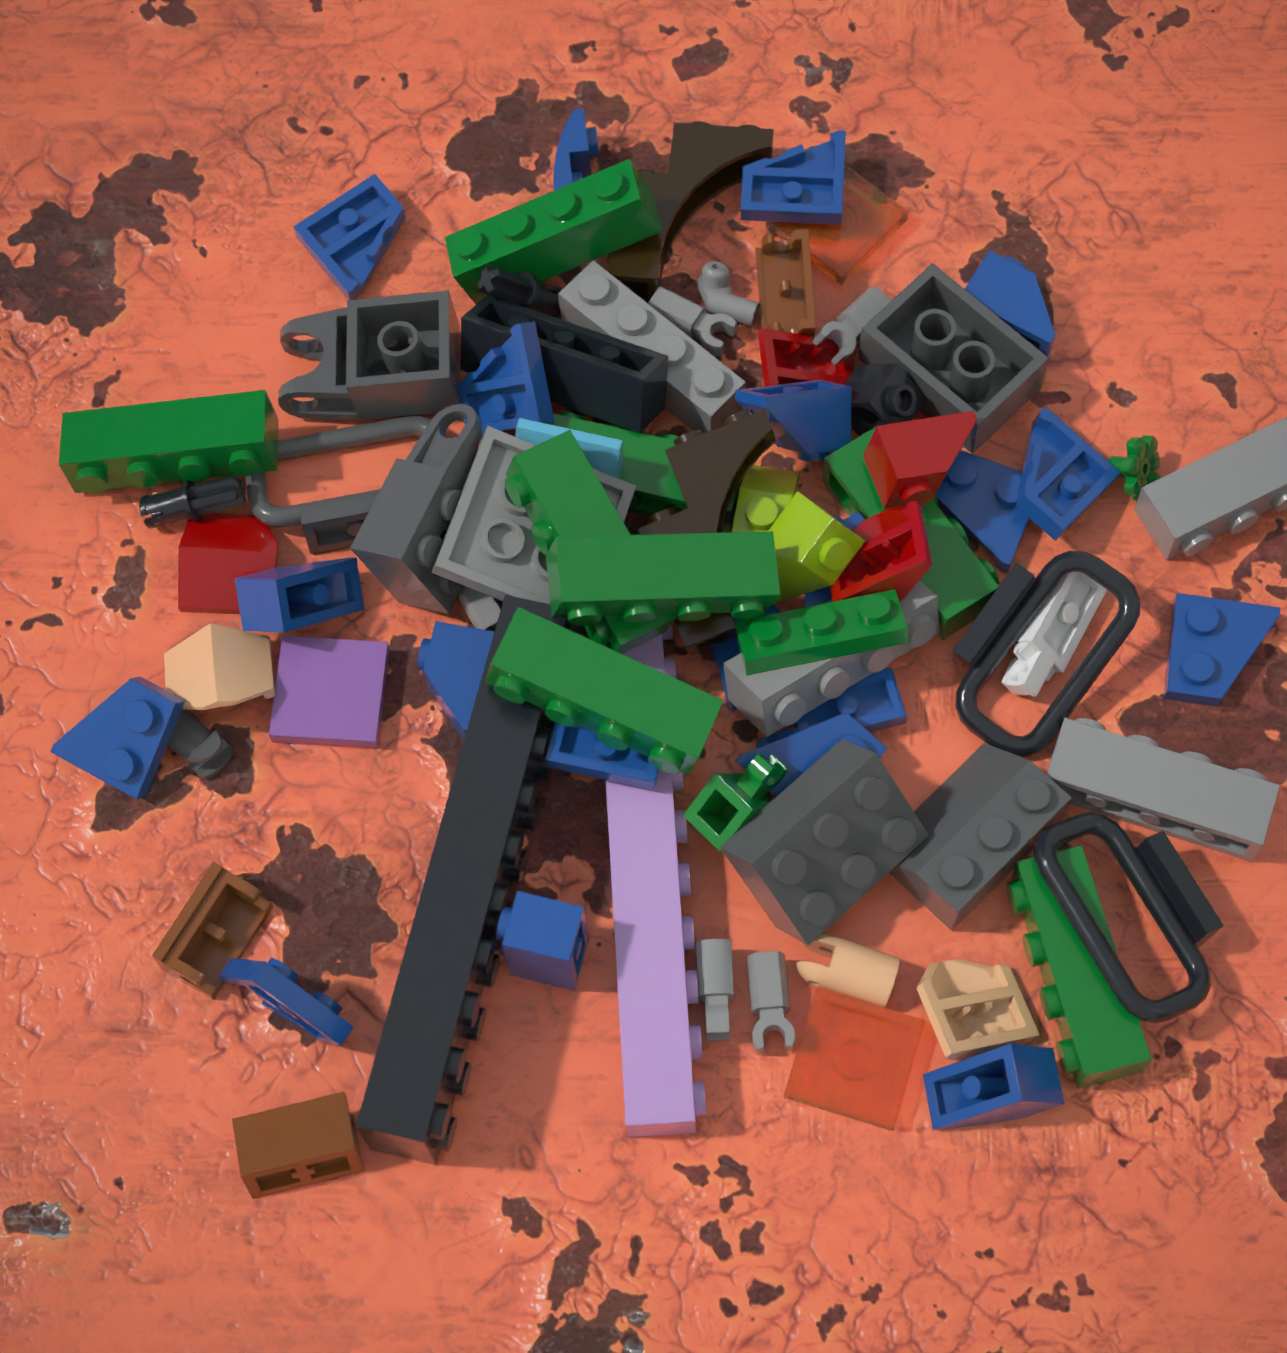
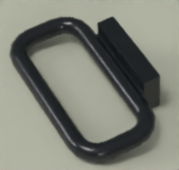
[952,551,1140,757]
[1034,812,1224,1023]

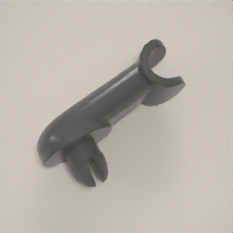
[167,709,233,779]

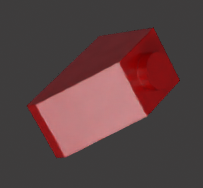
[863,411,977,509]

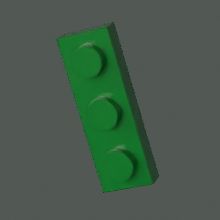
[734,589,909,676]

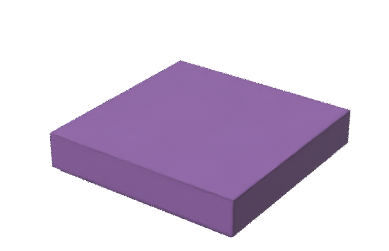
[269,636,390,748]

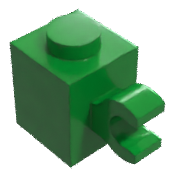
[683,754,789,852]

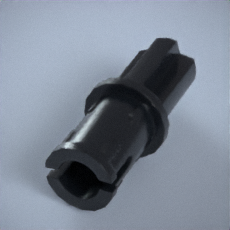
[477,266,562,318]
[139,475,246,529]

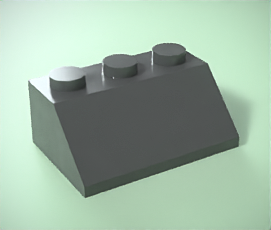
[889,743,1072,931]

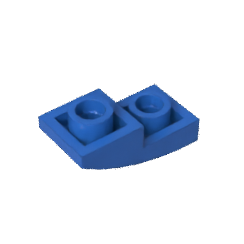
[553,108,599,190]

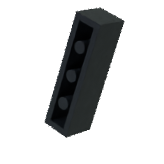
[460,295,669,433]

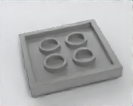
[431,426,636,633]

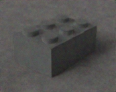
[859,263,1049,454]
[720,739,929,945]

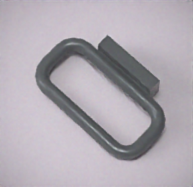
[245,416,448,554]

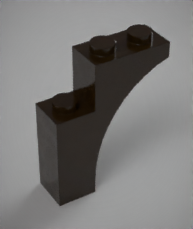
[607,121,774,303]
[638,409,776,656]

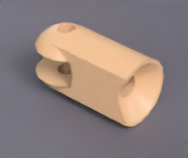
[796,933,900,1008]

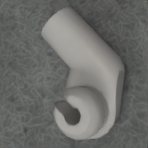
[698,261,760,327]

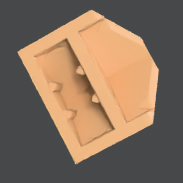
[164,623,276,710]
[916,959,1040,1061]

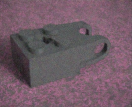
[278,290,460,420]
[350,404,482,614]

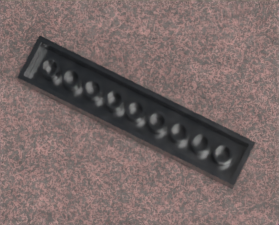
[356,595,578,1165]

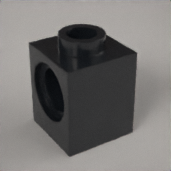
[844,363,927,436]

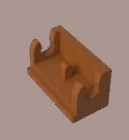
[755,229,816,336]
[152,862,274,1000]
[232,1091,364,1199]

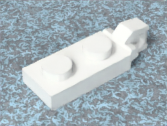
[1001,572,1107,697]

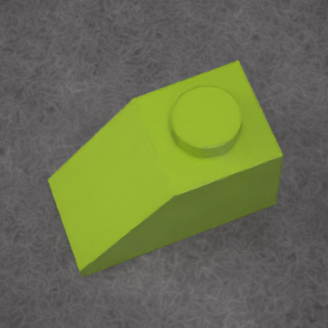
[732,465,799,532]
[768,491,865,604]

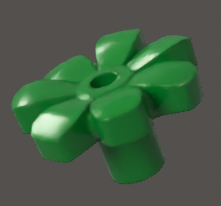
[1108,435,1161,502]

